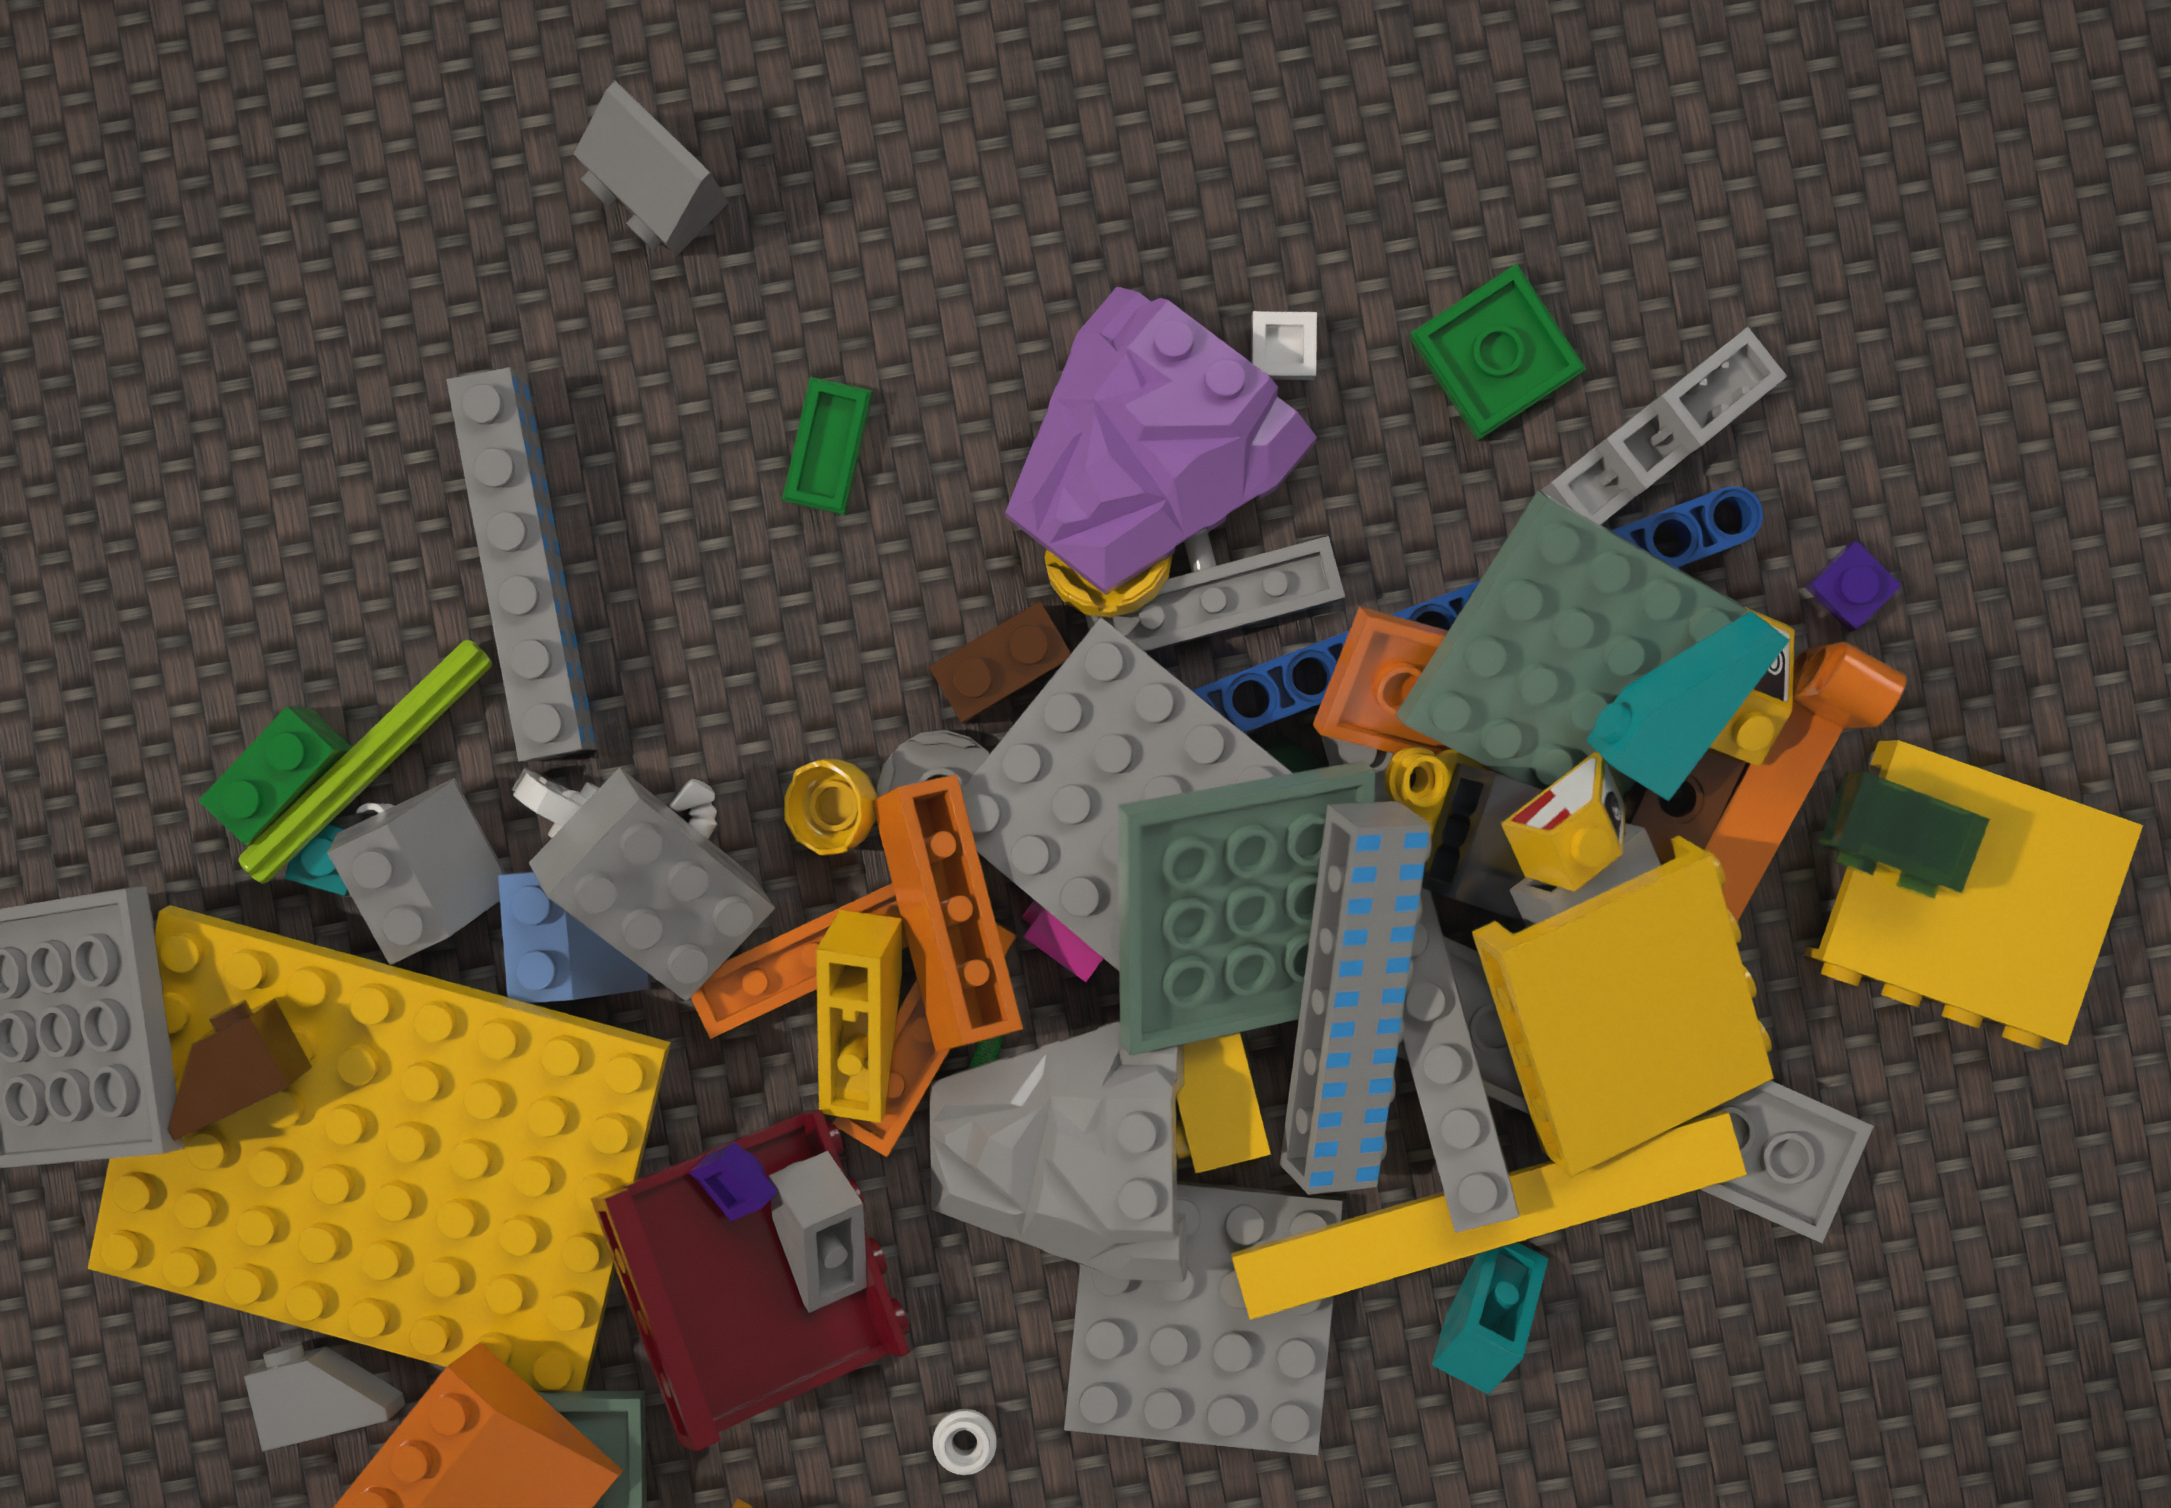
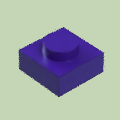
[1805,541,1902,632]
[689,1142,778,1221]

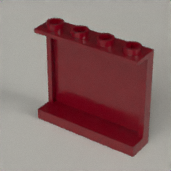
[590,1110,910,1452]

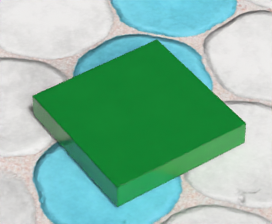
[1408,263,1586,441]

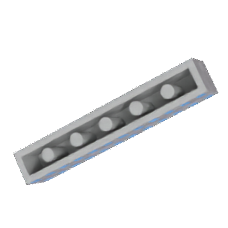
[446,367,597,762]
[1280,801,1431,1195]

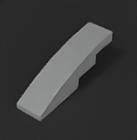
[1541,327,1787,525]

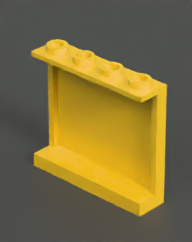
[1804,740,2143,1050]
[1472,835,1774,1177]

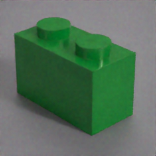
[198,706,352,845]

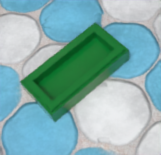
[782,377,874,516]

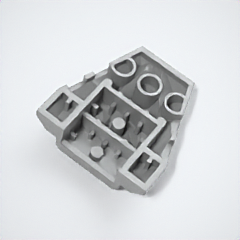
[929,1020,1187,1282]

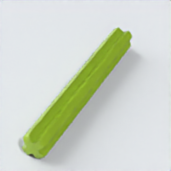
[238,639,492,884]

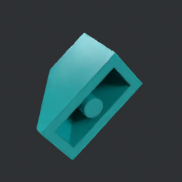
[1432,1242,1549,1395]

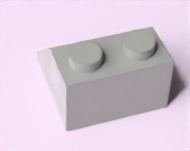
[574,81,729,257]
[327,778,506,965]

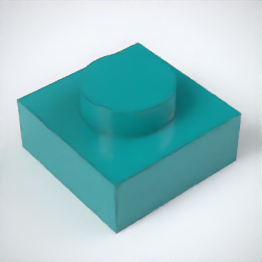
[284,823,350,896]

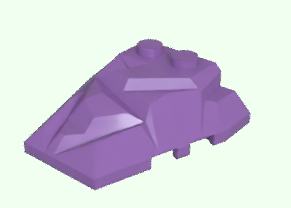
[1005,286,1317,595]

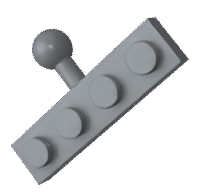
[1085,528,1345,653]

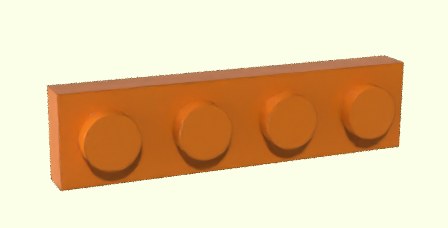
[691,883,908,1039]
[833,921,1018,1157]

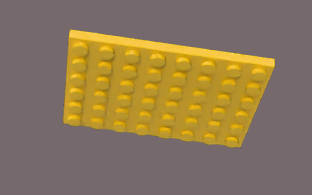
[88,905,671,1391]

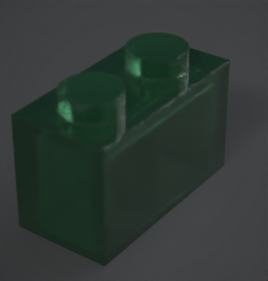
[1819,772,1990,900]

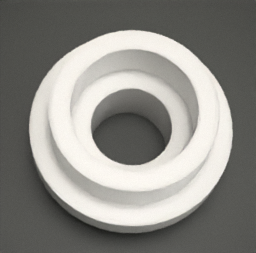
[933,1409,997,1475]

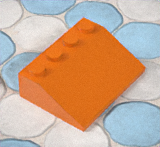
[333,1342,623,1508]

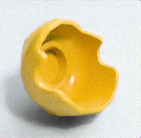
[784,759,878,856]

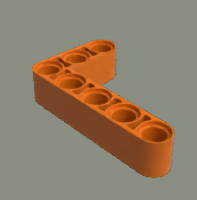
[1705,642,1907,922]

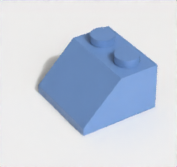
[498,871,651,1003]

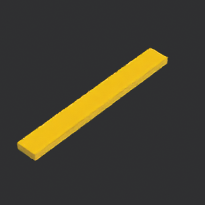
[1230,1110,1747,1320]

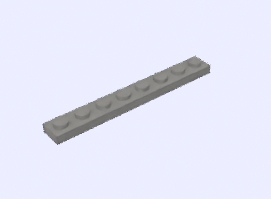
[1321,735,1520,1233]

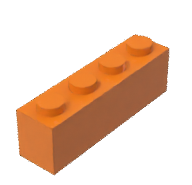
[873,774,1023,1052]

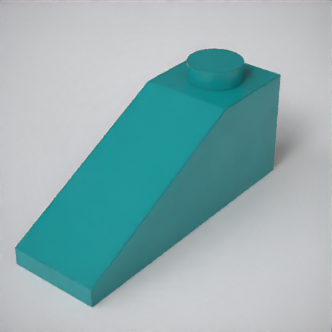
[1586,611,1790,801]

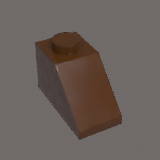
[168,998,312,1141]

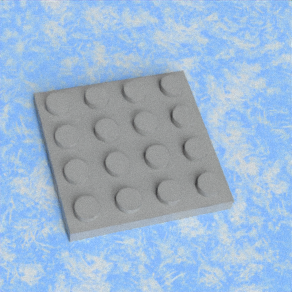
[938,617,1293,972]
[0,886,184,1168]
[1064,1181,1343,1455]

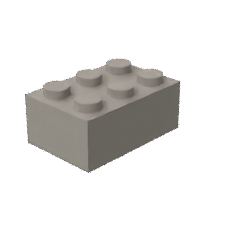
[529,767,775,1002]

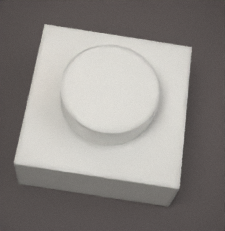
[1251,311,1317,380]

